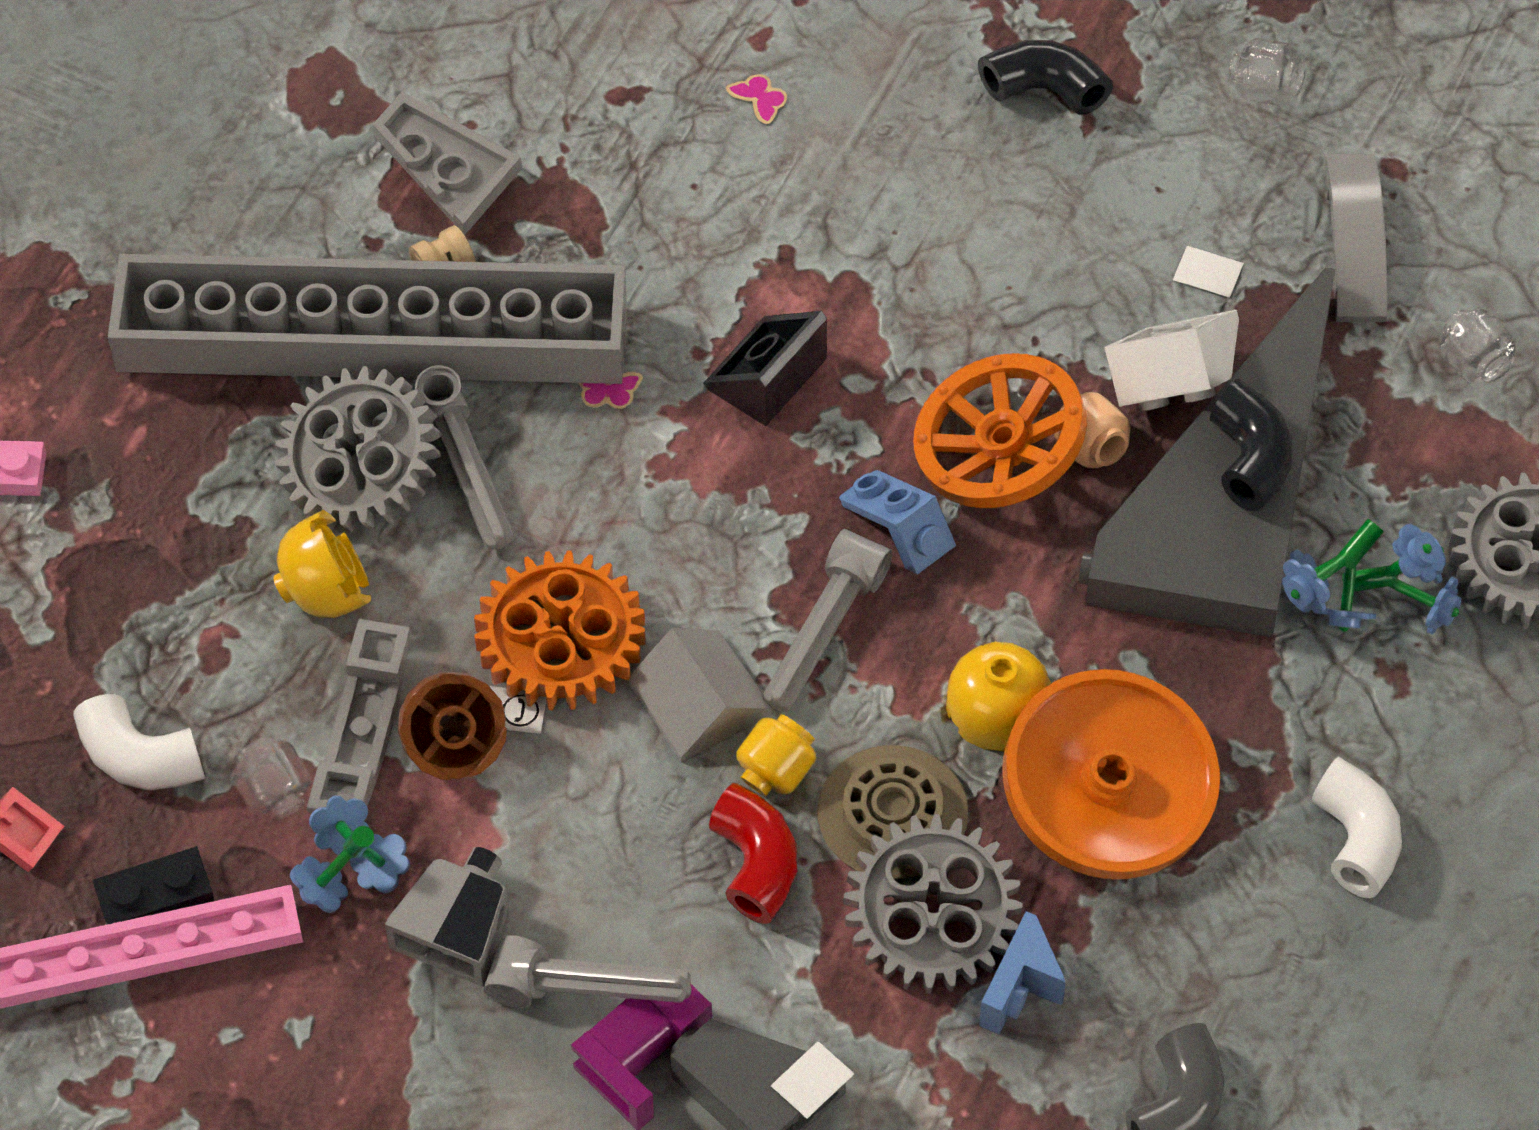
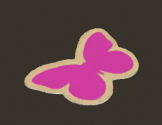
[726,74,787,124]
[579,372,643,409]

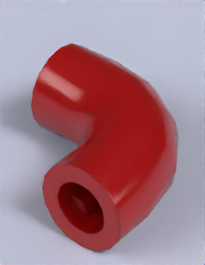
[709,783,798,924]

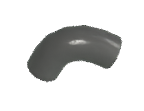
[1126,1023,1225,1130]

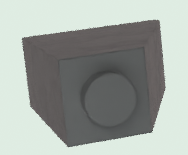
[670,1019,846,1130]

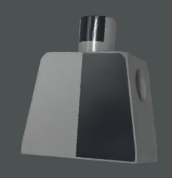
[385,847,509,987]

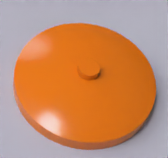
[1003,669,1220,879]

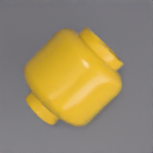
[737,714,816,797]

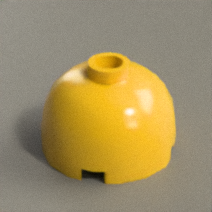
[273,510,371,618]
[946,642,1051,751]

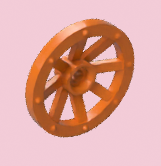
[913,353,1087,508]

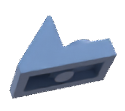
[979,911,1066,1035]

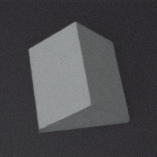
[628,627,773,763]

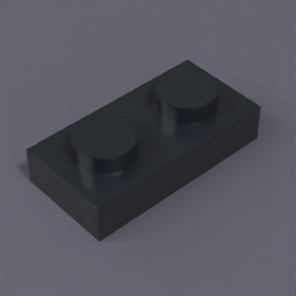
[92,846,215,925]

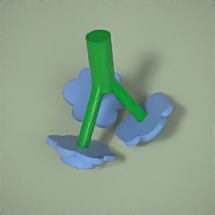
[1282,519,1384,632]
[1342,524,1462,635]
[290,796,410,913]

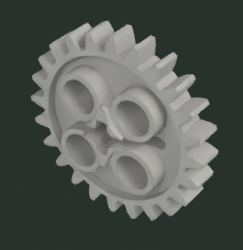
[275,366,441,532]
[1449,473,1539,629]
[843,814,1023,994]

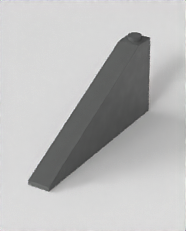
[1078,267,1335,638]

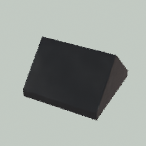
[703,311,827,426]

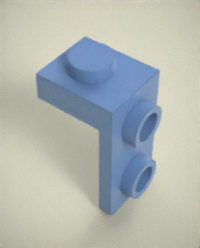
[839,470,956,575]

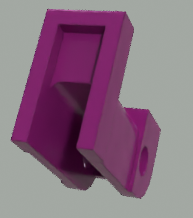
[571,983,712,1130]

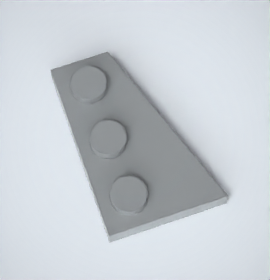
[373,92,522,236]

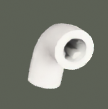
[73,694,205,790]
[1311,757,1402,898]

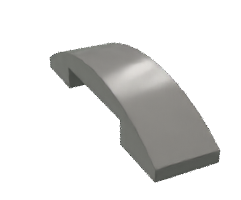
[1324,154,1387,322]
[307,619,411,813]

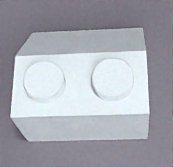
[1104,310,1239,411]

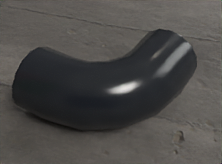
[978,40,1113,115]
[1210,378,1293,512]

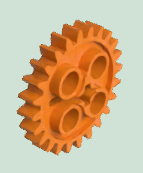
[474,550,646,711]

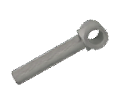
[415,365,514,551]
[763,529,893,712]
[483,935,692,1008]

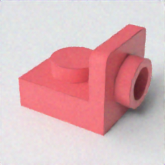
[0,787,64,872]

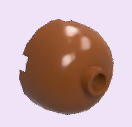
[398,672,507,780]

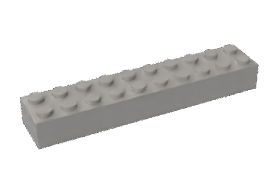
[108,254,627,384]

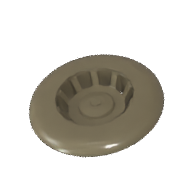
[817,745,968,880]

